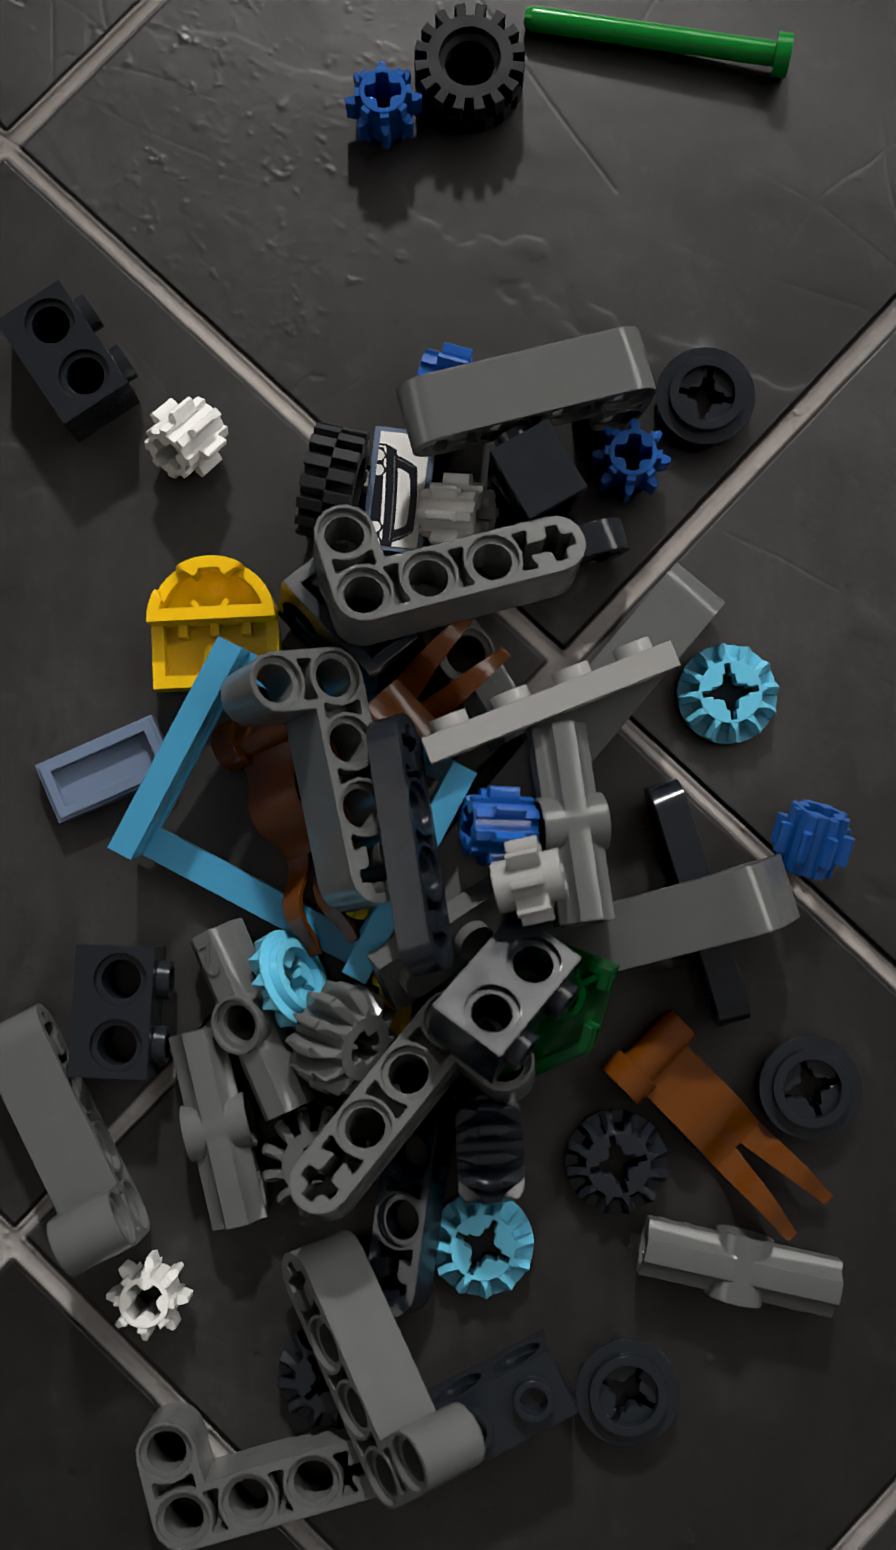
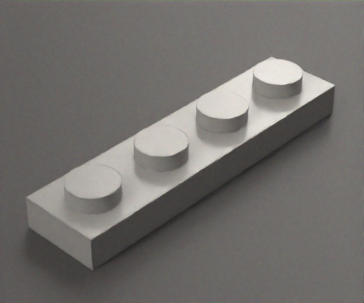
[421,636,680,766]

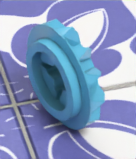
[677,643,780,744]
[248,930,328,1030]
[435,1196,534,1299]

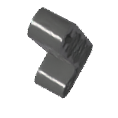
[396,326,656,457]
[314,505,586,646]
[221,647,391,913]
[536,854,800,971]
[289,990,535,1221]
[0,1003,150,1277]
[282,1229,485,1509]
[136,1401,377,1550]

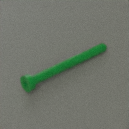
[523,5,795,79]

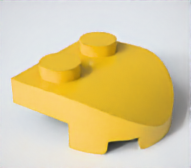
[146,555,281,693]

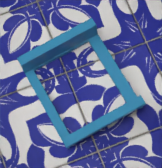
[107,636,477,984]

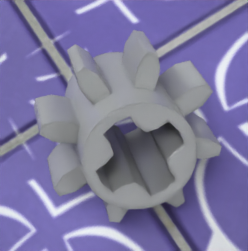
[490,835,570,926]

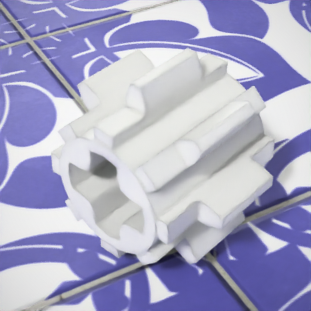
[144,396,229,479]
[416,472,499,544]
[106,1250,193,1341]

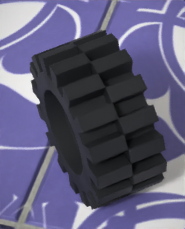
[414,3,525,134]
[294,421,371,545]

